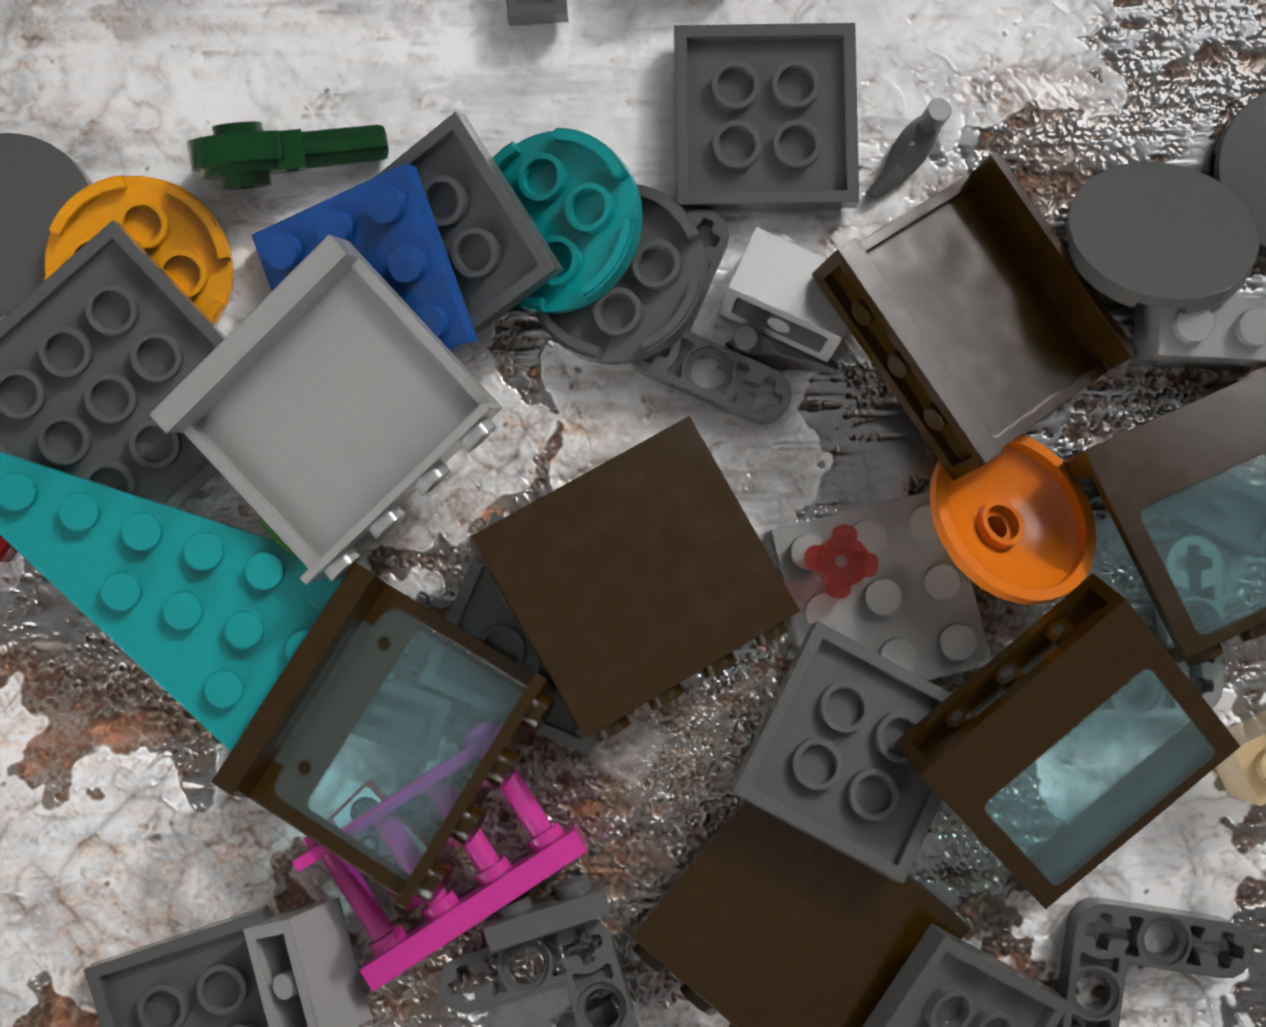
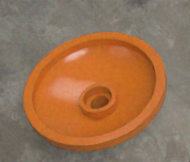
[929,434,1097,605]

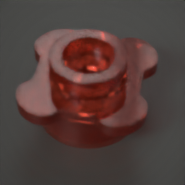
[804,524,879,598]

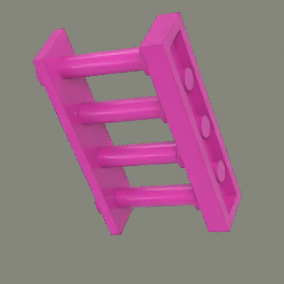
[292,717,588,992]

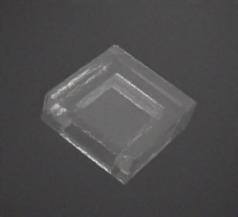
[586,713,669,790]

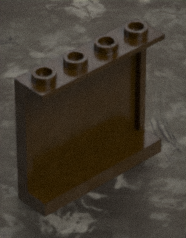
[811,151,1138,481]
[468,416,800,742]
[631,799,970,1027]

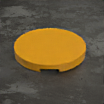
[43,175,234,325]

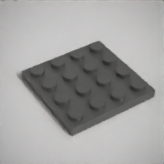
[0,220,226,508]

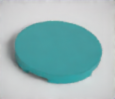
[493,128,642,314]

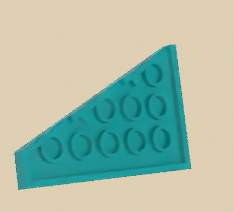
[0,452,348,752]

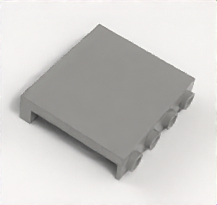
[149,235,503,585]

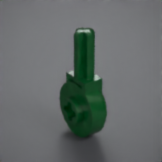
[187,121,389,190]

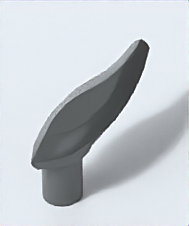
[867,98,952,199]
[725,325,838,375]

